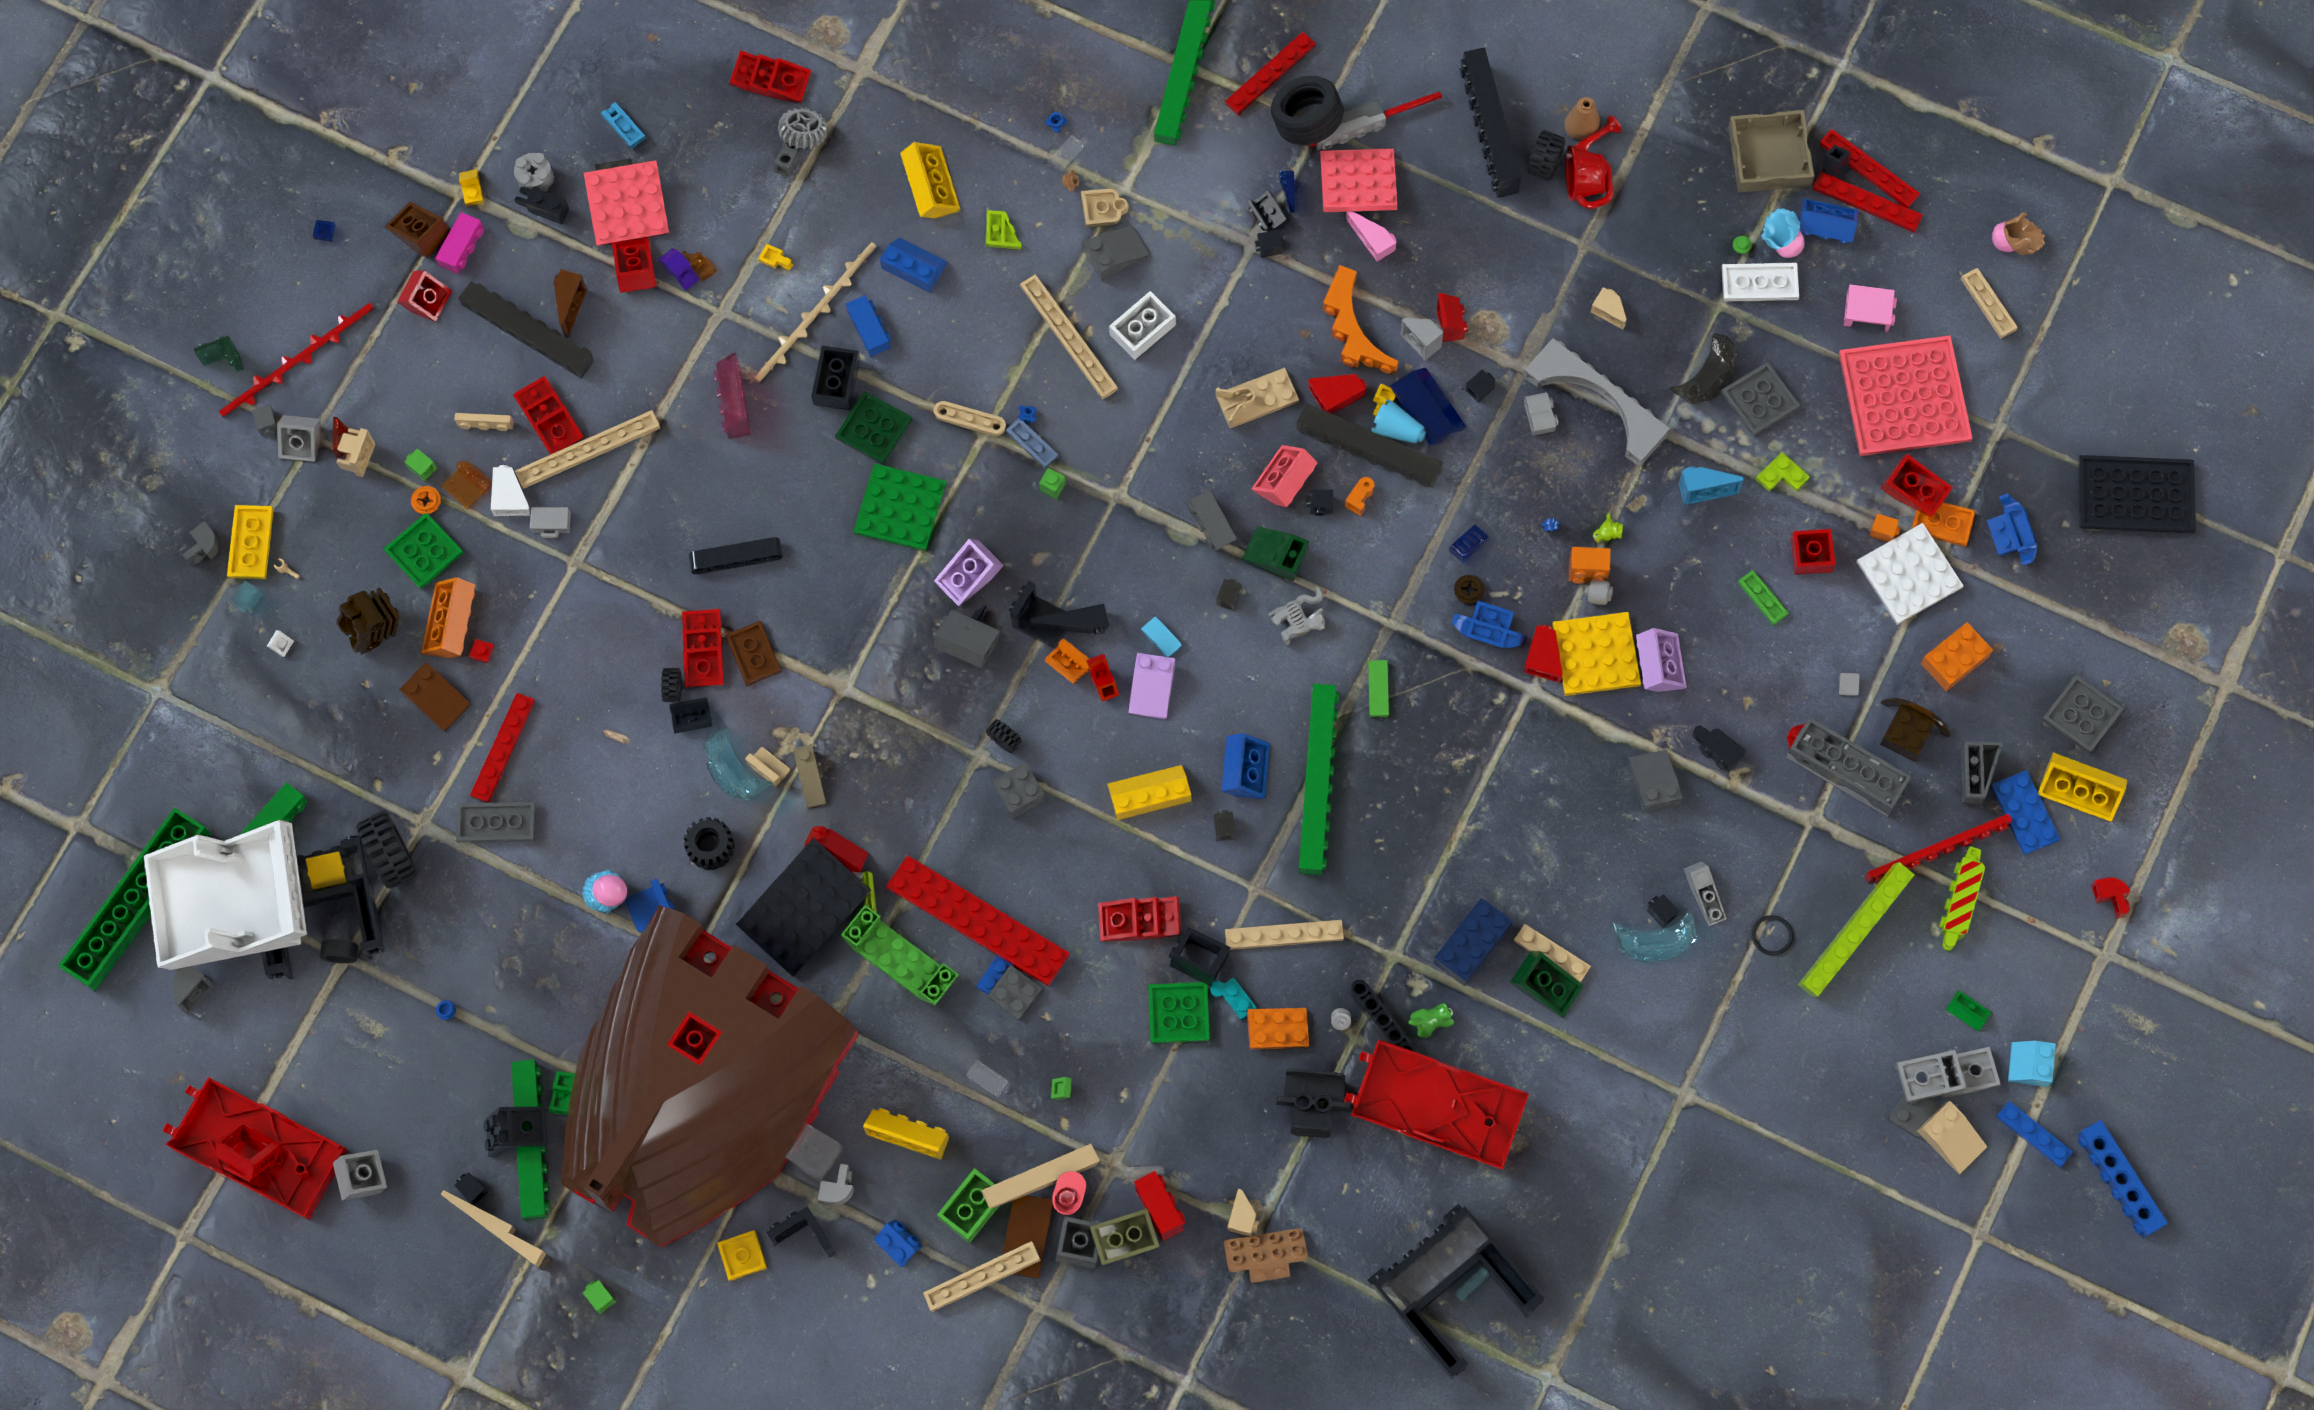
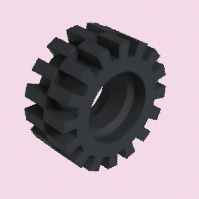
[661,668,682,702]
[986,719,1022,753]

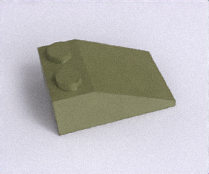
[1090,1209,1159,1265]

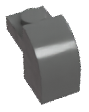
[182,521,219,566]

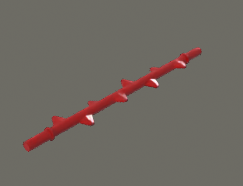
[218,302,374,417]

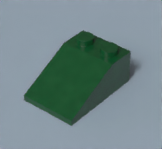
[1510,950,1584,1018]

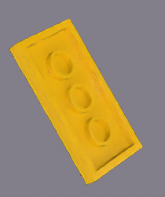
[227,505,274,579]

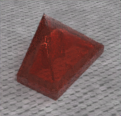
[332,417,349,459]

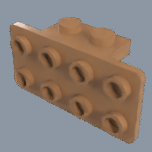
[1224,1228,1308,1283]

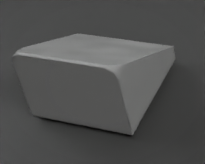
[1839,673,1860,696]

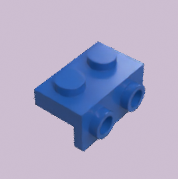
[874,1219,923,1268]

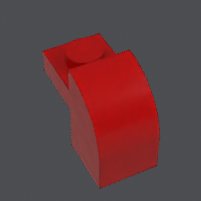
[1086,654,1119,702]
[2091,877,2131,919]

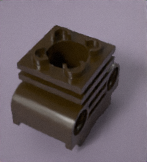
[336,588,400,655]

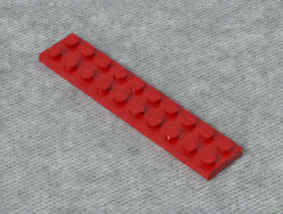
[886,855,1070,987]

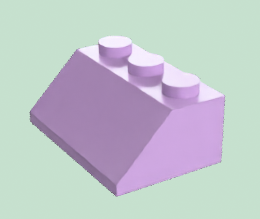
[1636,628,1687,692]

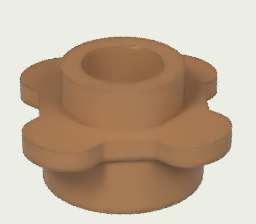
[1062,170,1079,192]

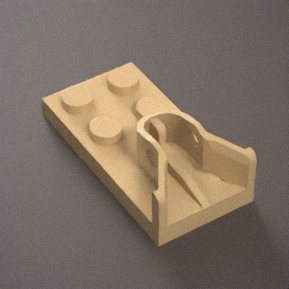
[1216,368,1299,429]

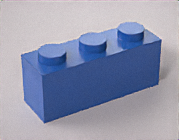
[845,295,891,357]

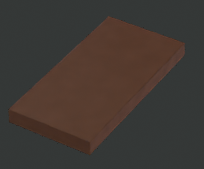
[1003,1195,1053,1279]

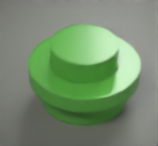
[1733,236,1752,254]

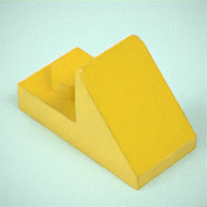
[459,169,484,207]

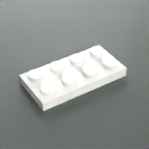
[1722,263,1799,301]

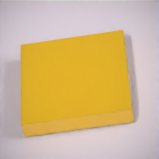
[717,1230,767,1281]

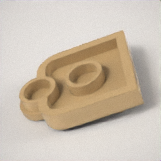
[1081,189,1129,228]

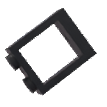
[1169,927,1231,987]

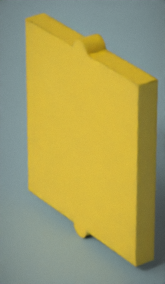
[306,851,347,890]

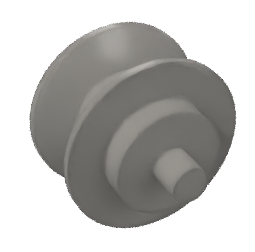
[1331,1008,1351,1030]

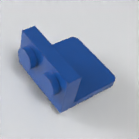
[625,879,675,933]

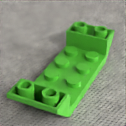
[841,905,959,1005]

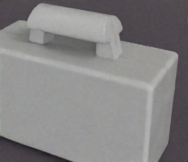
[530,507,571,538]

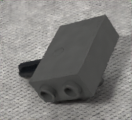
[932,604,1000,668]

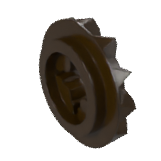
[1454,575,1484,605]

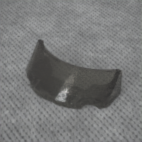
[1670,333,1738,404]

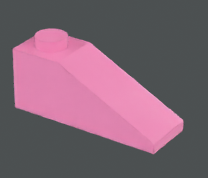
[1346,211,1397,262]

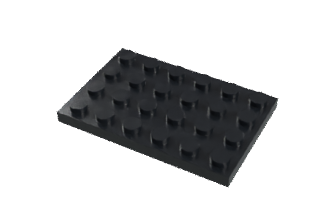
[2078,455,2196,533]
[736,838,872,977]

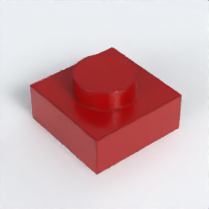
[469,639,495,663]

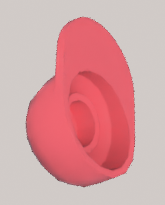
[1052,1171,1086,1215]

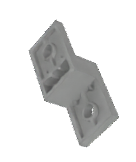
[1896,1047,2001,1102]

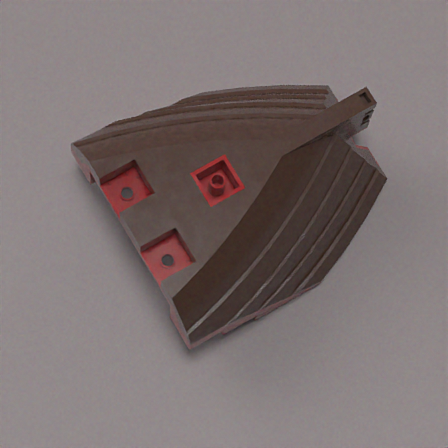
[561,905,859,1248]

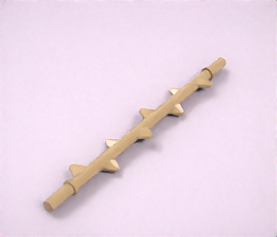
[754,242,877,383]

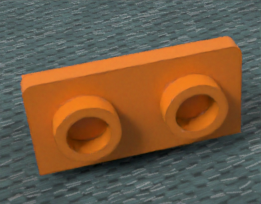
[1045,638,1089,684]

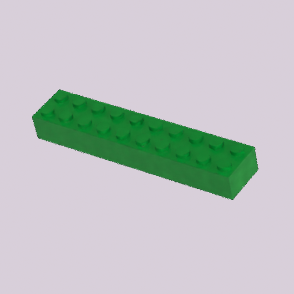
[58,807,211,992]

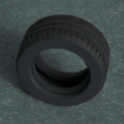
[1271,76,1344,145]

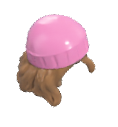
[1992,212,2045,255]

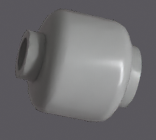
[1584,579,1613,605]

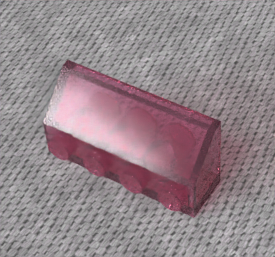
[714,353,751,439]

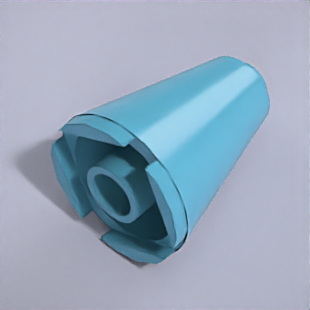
[1371,399,1426,444]

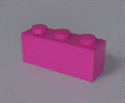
[435,212,484,274]

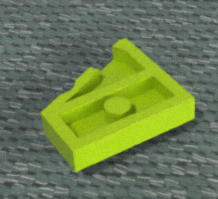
[985,210,1021,250]

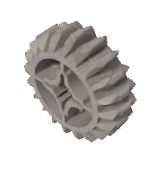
[778,108,828,149]

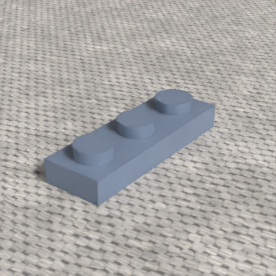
[1006,418,1059,470]

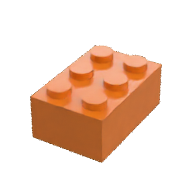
[1921,622,1993,692]

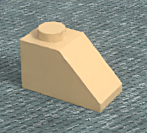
[1591,287,1627,330]
[1228,1189,1259,1236]

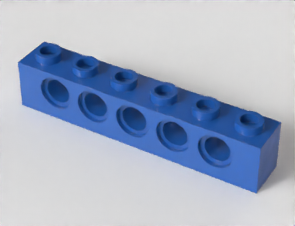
[2077,1120,2168,1239]

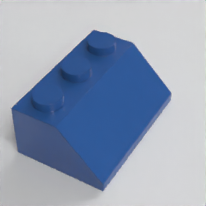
[1799,198,1858,243]
[880,237,948,293]
[1221,733,1270,799]

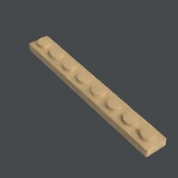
[1020,274,1118,400]
[515,410,660,489]

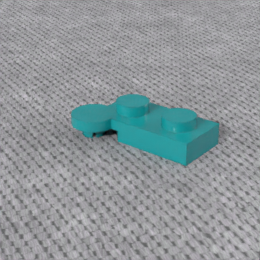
[1210,977,1257,1021]

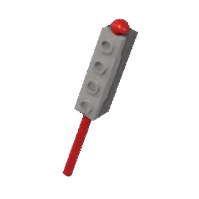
[1308,91,1442,151]

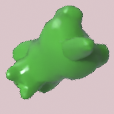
[1408,1003,1454,1038]

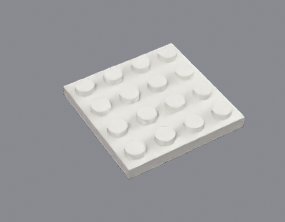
[1857,523,1963,625]

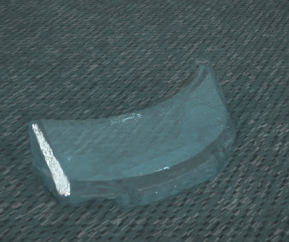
[703,728,773,800]
[1614,912,1697,963]

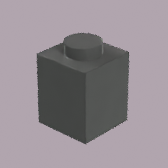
[252,404,277,436]

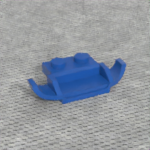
[1987,493,2038,566]
[1451,601,1527,648]

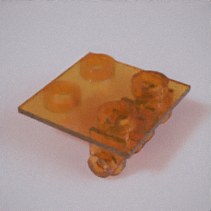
[441,460,492,510]

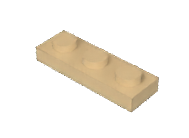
[454,413,514,431]

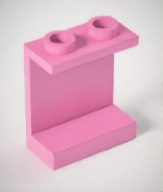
[1843,285,1897,332]

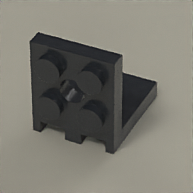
[1009,581,1065,648]
[484,1107,548,1157]
[766,1206,836,1258]

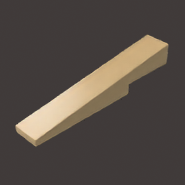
[981,1144,1099,1209]
[441,1190,546,1268]

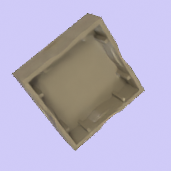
[1728,110,1814,193]

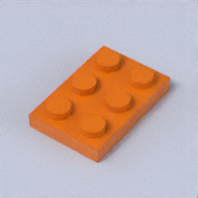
[1247,1008,1309,1049]

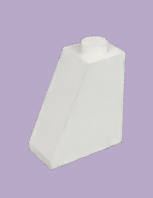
[491,465,531,516]

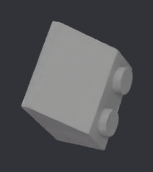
[1400,318,1443,361]
[277,415,321,462]

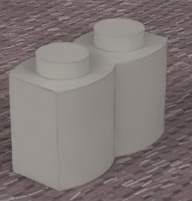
[1524,392,1558,436]

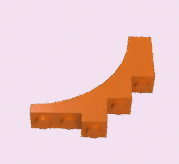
[1323,265,1399,374]

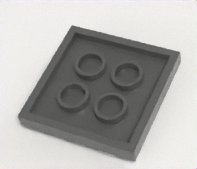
[1721,362,1800,436]
[2042,675,2124,754]

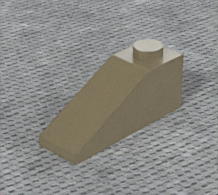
[793,744,826,809]

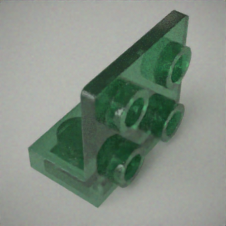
[194,336,244,372]

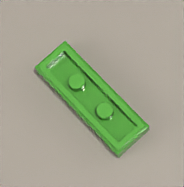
[1737,570,1789,626]
[1368,660,1389,717]

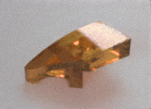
[681,251,717,282]

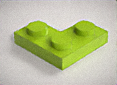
[1755,452,1810,492]

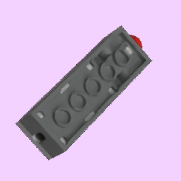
[1786,717,1911,817]

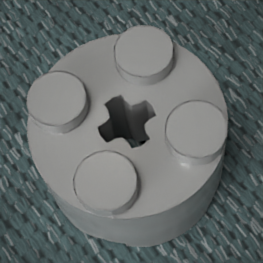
[514,153,554,192]

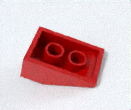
[612,237,656,293]
[1880,454,1953,518]
[804,826,868,873]

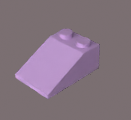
[934,539,1004,607]
[1128,653,1176,719]

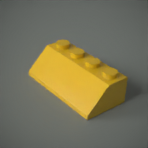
[900,142,961,219]
[2038,753,2127,822]
[1107,765,1192,820]
[863,1108,949,1160]

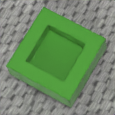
[1051,1077,1072,1100]

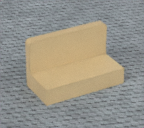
[745,747,790,787]

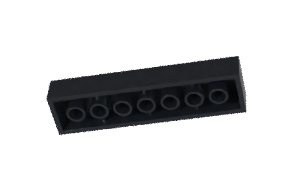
[1459,47,1521,198]

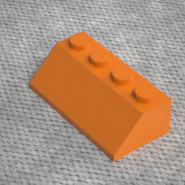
[421,577,475,658]

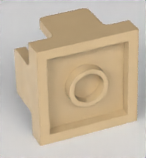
[337,428,375,477]

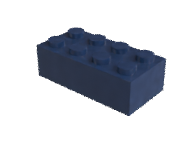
[1433,898,1513,987]

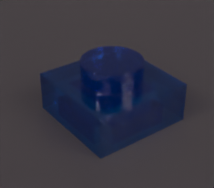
[312,220,336,242]

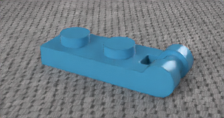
[600,102,646,149]

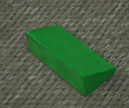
[1946,990,1992,1031]

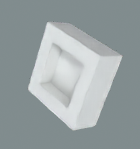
[267,630,294,657]

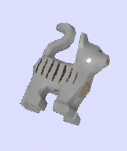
[1268,587,1325,646]

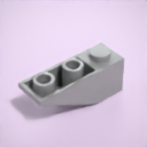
[1684,862,1727,926]

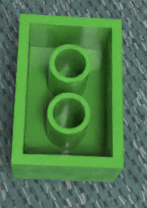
[937,1168,999,1244]

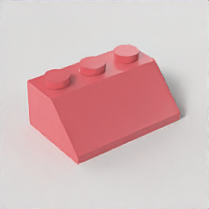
[1251,445,1317,507]

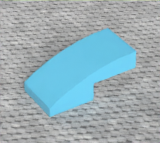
[1141,617,1182,657]

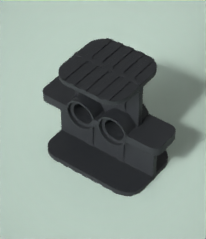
[1276,1068,1350,1138]

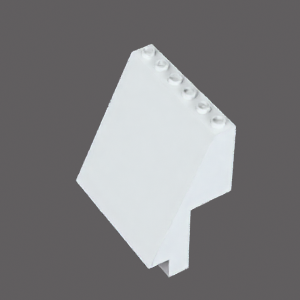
[144,820,307,970]

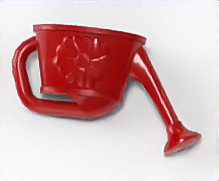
[1565,115,1621,209]

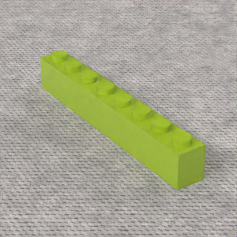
[1798,862,1914,997]

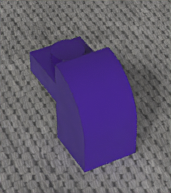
[658,248,700,291]

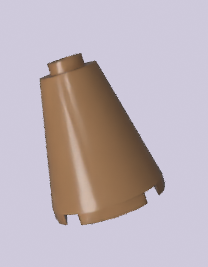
[1564,97,1601,141]

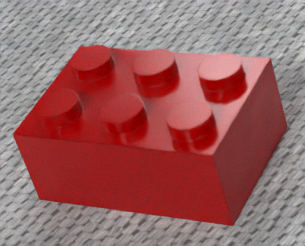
[1134,1171,1185,1241]

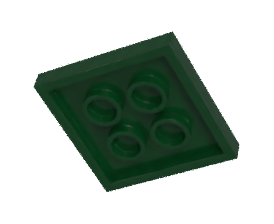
[835,391,913,465]

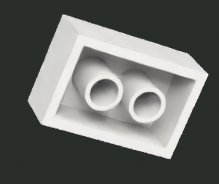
[1109,291,1176,360]

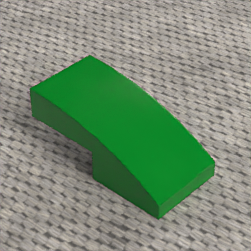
[549,1071,575,1115]

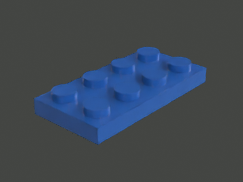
[1990,770,2060,855]

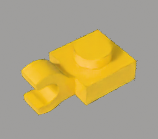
[758,244,793,271]
[1373,383,1397,416]

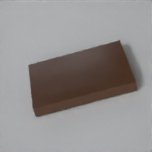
[725,621,782,687]

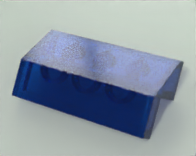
[1390,367,1466,445]

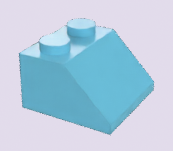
[2008,1041,2056,1087]

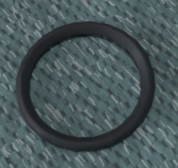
[1751,915,1793,955]

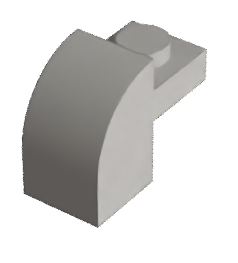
[818,1164,854,1206]

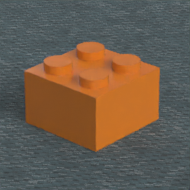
[1569,547,1610,584]

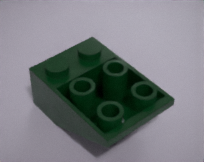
[1242,526,1309,582]

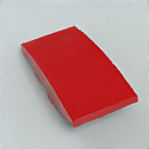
[729,50,811,103]
[513,376,584,455]
[682,609,724,687]
[1098,896,1181,942]

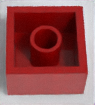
[1790,529,1835,575]

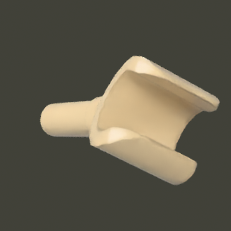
[274,559,300,579]

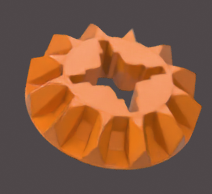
[411,486,441,515]

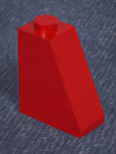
[1308,374,1367,417]
[1523,625,1563,683]

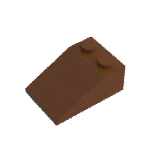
[385,202,451,258]
[553,269,587,339]
[399,662,471,732]

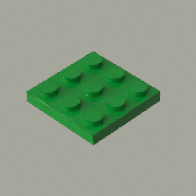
[383,513,464,590]
[1148,982,1210,1044]

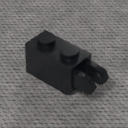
[514,187,569,225]
[1692,725,1746,772]

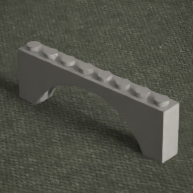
[1523,338,1670,468]

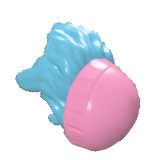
[1761,208,1805,258]
[582,870,627,915]

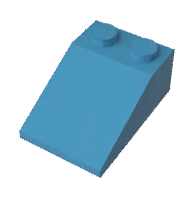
[1678,467,1743,505]

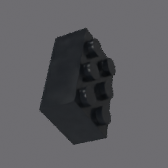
[811,346,860,410]

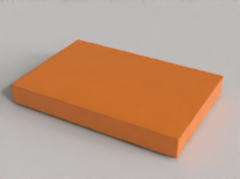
[1911,502,1975,547]

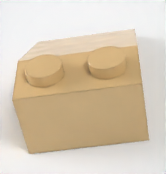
[1917,1101,1987,1174]

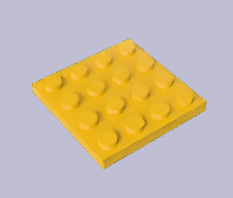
[1552,612,1641,696]

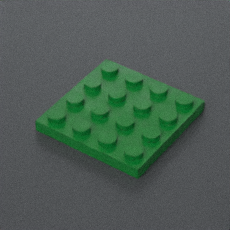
[853,463,947,552]

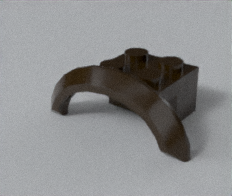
[1880,698,1950,762]

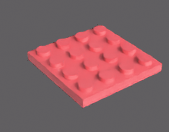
[1320,148,1397,212]
[584,160,670,246]

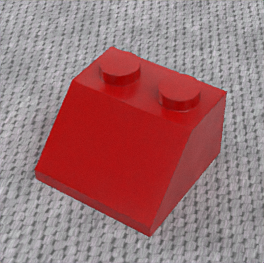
[397,270,452,322]
[1436,293,1468,342]

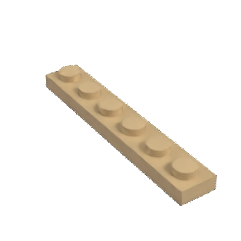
[1225,920,1344,950]
[923,1241,1041,1312]

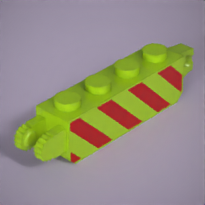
[1939,847,1985,951]

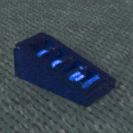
[1279,171,1295,212]
[1449,524,1489,563]

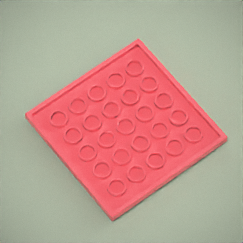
[1839,335,1973,456]

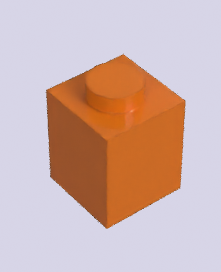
[1869,513,1900,542]

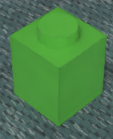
[405,449,437,482]
[1039,468,1066,500]
[583,1280,616,1314]

